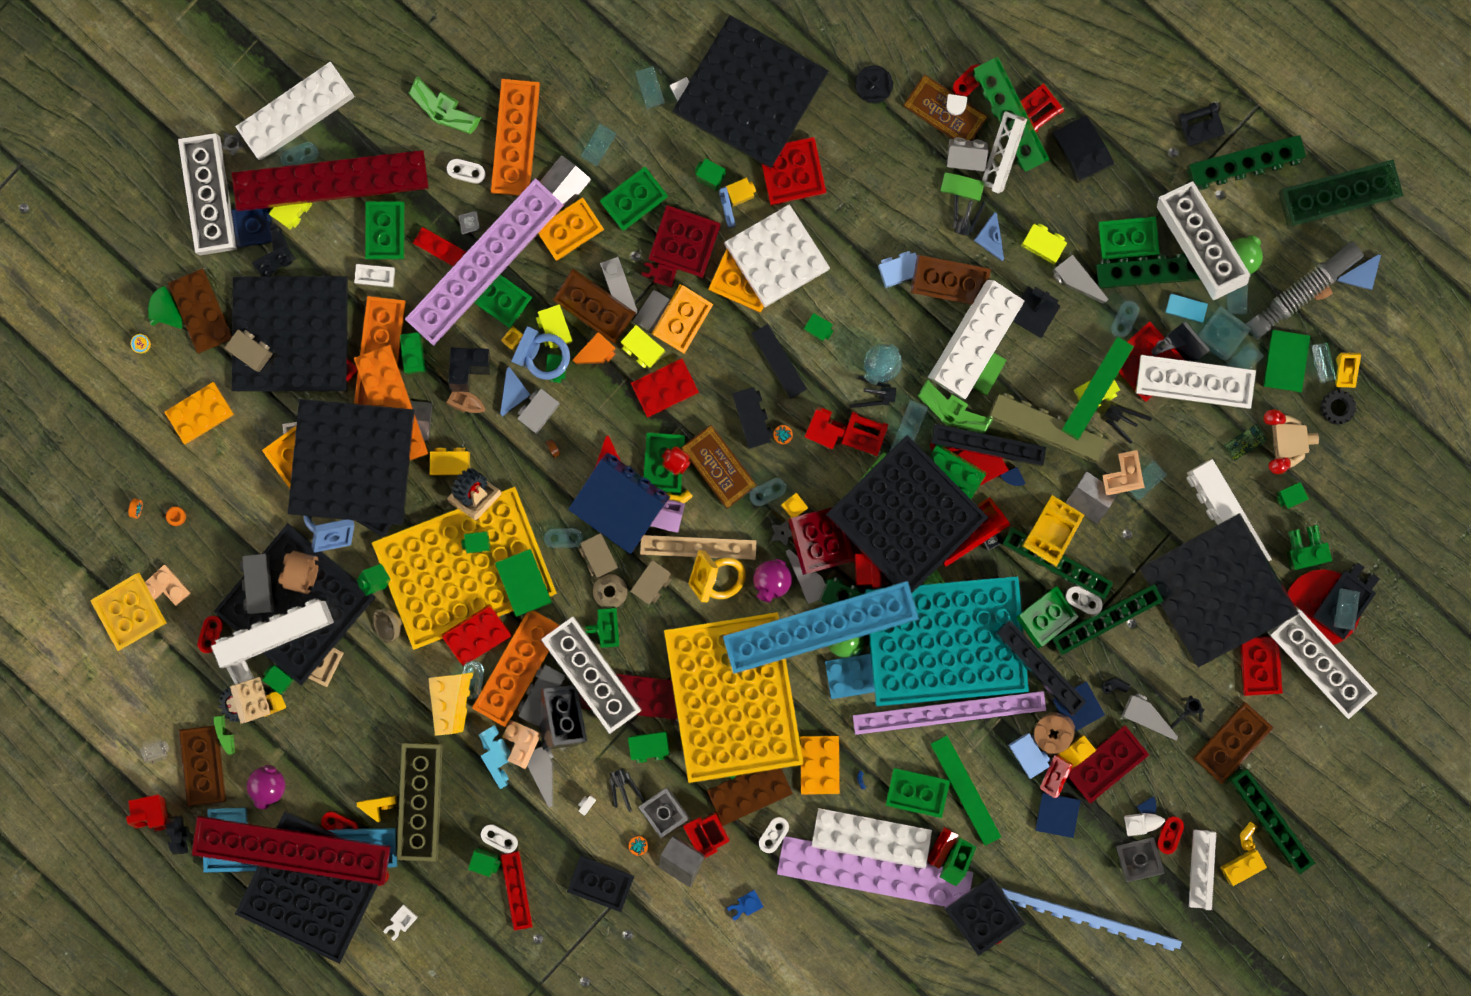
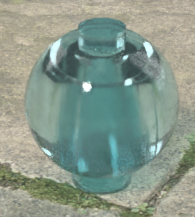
[864,344,902,385]

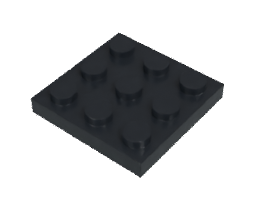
[944,875,1026,956]

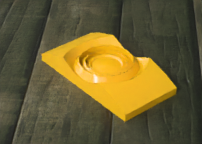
[1023,495,1085,566]

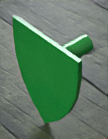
[148,286,182,329]

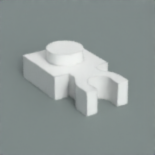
[383,904,418,941]

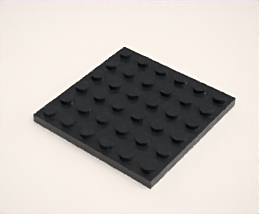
[672,15,829,169]
[232,276,348,392]
[288,399,415,525]
[826,435,988,593]
[1140,513,1299,667]
[213,523,376,686]
[235,810,390,964]

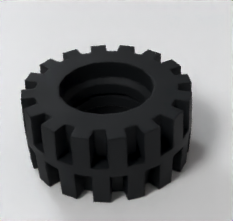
[1320,390,1357,425]

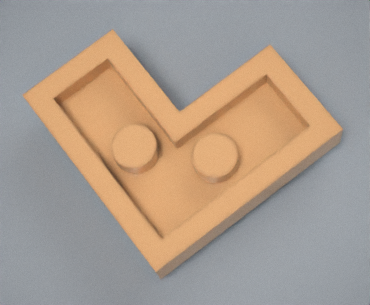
[1103,450,1145,495]
[145,565,191,606]
[502,720,541,769]

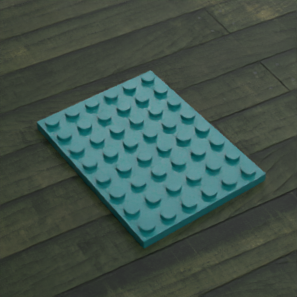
[865,576,1029,706]

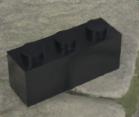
[732,387,774,449]

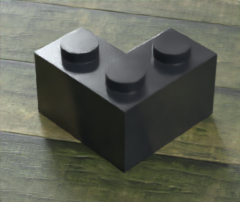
[448,347,491,392]

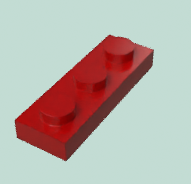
[413,227,467,267]

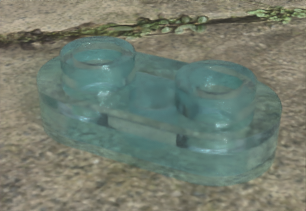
[281,142,319,166]
[1111,301,1139,338]
[750,478,786,506]
[544,528,583,548]
[463,661,484,700]

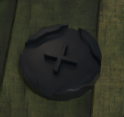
[855,65,893,104]

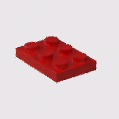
[631,358,699,418]
[442,604,511,666]

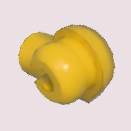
[666,490,693,503]
[1240,821,1258,851]

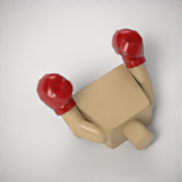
[1263,409,1319,474]

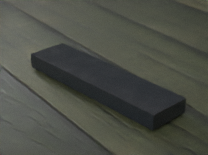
[751,324,807,399]

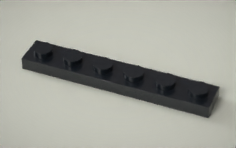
[931,424,1046,467]
[995,620,1087,715]

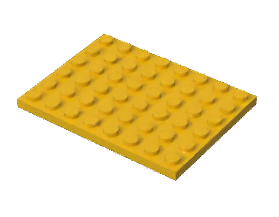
[372,487,557,650]
[664,612,803,783]

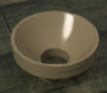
[593,574,628,609]
[373,608,402,643]

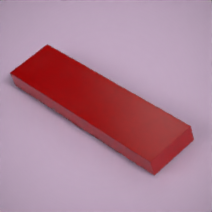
[500,851,533,931]

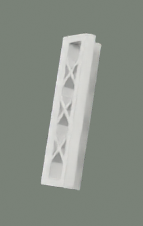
[982,111,1027,193]
[1189,830,1216,910]

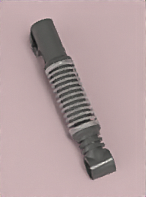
[1245,241,1364,340]

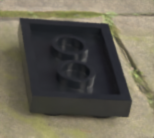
[567,855,635,912]

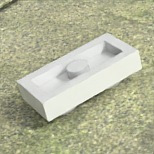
[354,264,395,287]

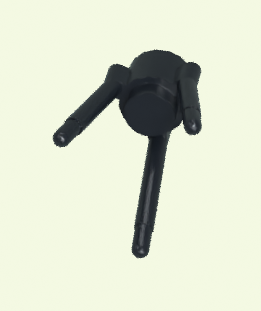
[953,195,986,236]
[850,375,896,408]
[1104,403,1152,444]
[1170,695,1205,729]
[609,769,645,812]

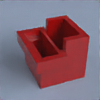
[805,406,847,449]
[854,554,887,589]
[126,794,169,832]
[683,812,730,859]

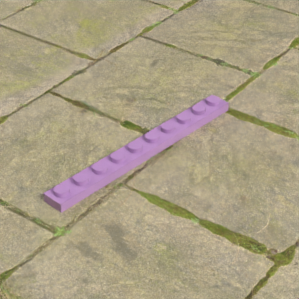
[853,691,1046,735]

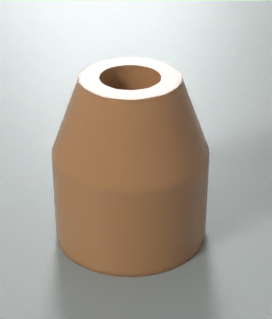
[1314,286,1333,300]

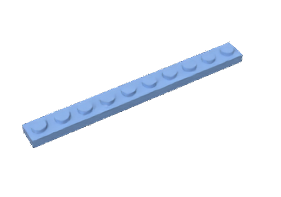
[1002,888,1182,951]

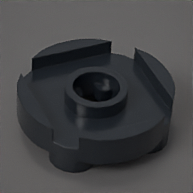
[166,815,190,855]

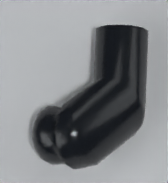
[1101,677,1130,694]

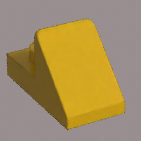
[1335,353,1361,388]
[356,795,398,822]

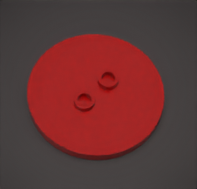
[1287,569,1360,645]

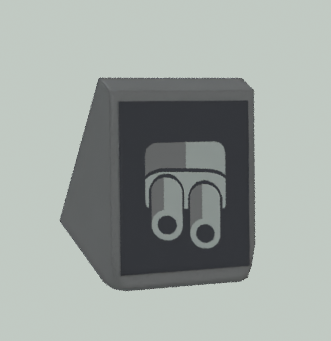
[459,211,481,235]
[983,533,1003,551]

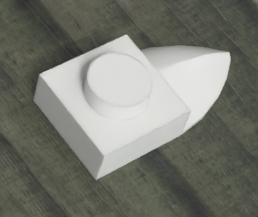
[1124,813,1165,836]

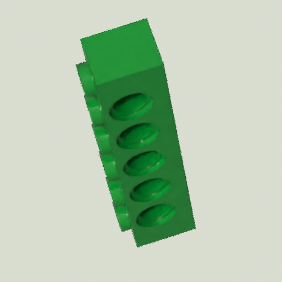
[974,57,1049,172]

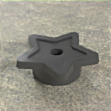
[221,132,245,156]
[771,521,792,546]

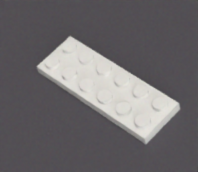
[1136,355,1256,409]
[811,808,932,869]

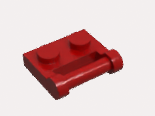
[1021,83,1064,132]
[841,411,889,456]

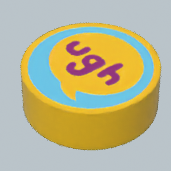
[130,334,151,354]

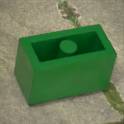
[695,158,726,191]
[400,333,426,375]
[628,731,670,763]
[940,838,976,886]
[468,848,501,877]

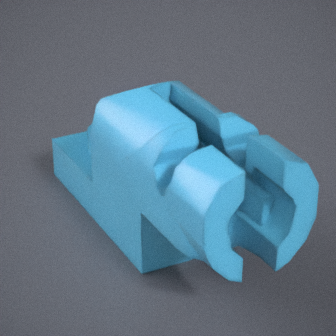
[479,725,511,789]

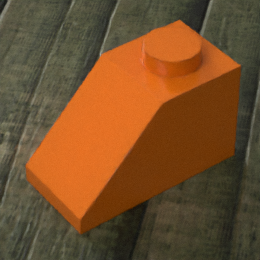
[572,332,616,364]

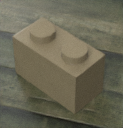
[225,330,273,372]
[579,533,618,578]
[630,560,672,605]

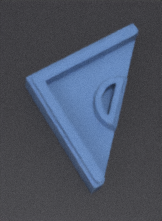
[719,187,735,228]
[974,212,1004,261]
[1337,255,1381,290]
[500,367,531,416]

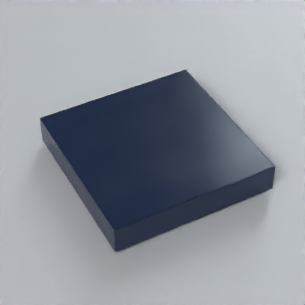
[231,208,273,248]
[1053,681,1105,732]
[1035,793,1081,838]

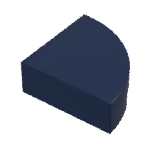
[1000,467,1026,486]
[1136,796,1156,814]

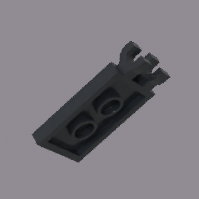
[1311,563,1380,640]

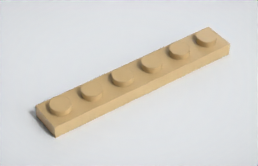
[640,535,756,560]

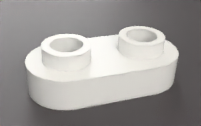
[447,159,485,184]
[1065,587,1103,615]
[759,817,789,853]
[481,824,518,853]

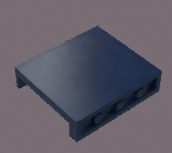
[568,452,670,554]

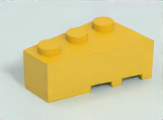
[428,673,473,736]

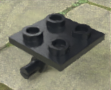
[252,224,297,276]
[1012,286,1061,338]
[1151,321,1210,362]

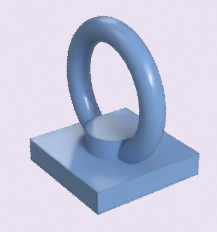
[511,326,570,380]
[303,516,354,553]

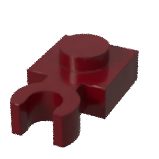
[642,263,677,288]

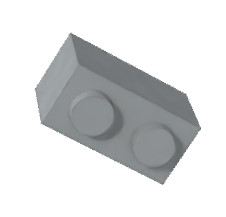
[947,137,988,171]
[518,389,560,434]

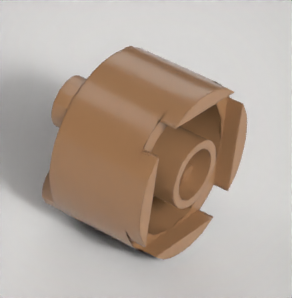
[279,551,318,594]
[1034,712,1075,754]

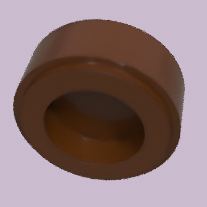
[545,439,560,458]

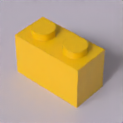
[430,448,470,475]
[1220,849,1267,886]

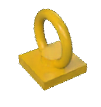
[688,550,746,602]

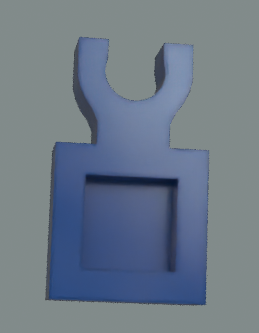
[727,890,764,921]

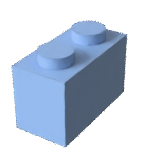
[878,251,917,288]
[1008,733,1050,779]

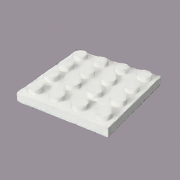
[724,204,830,307]

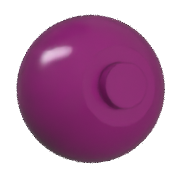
[753,559,792,603]
[247,765,286,809]

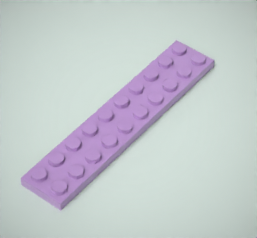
[405,178,564,346]
[777,836,973,907]

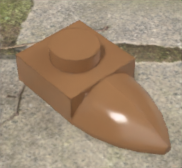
[447,392,485,413]

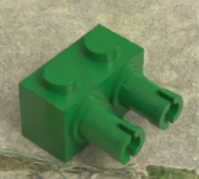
[1286,525,1332,570]

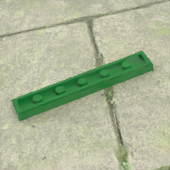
[1061,336,1134,441]
[930,735,1001,846]

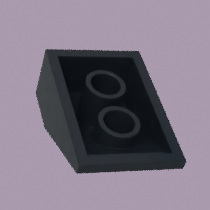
[1052,115,1114,183]
[540,685,587,750]

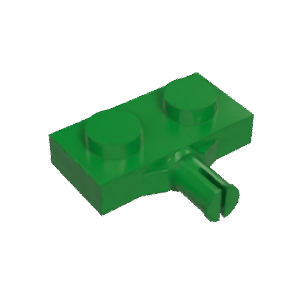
[585,608,620,648]

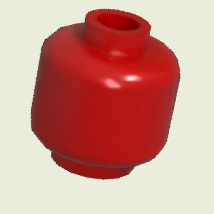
[661,446,691,475]

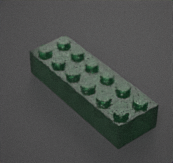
[1278,159,1404,229]

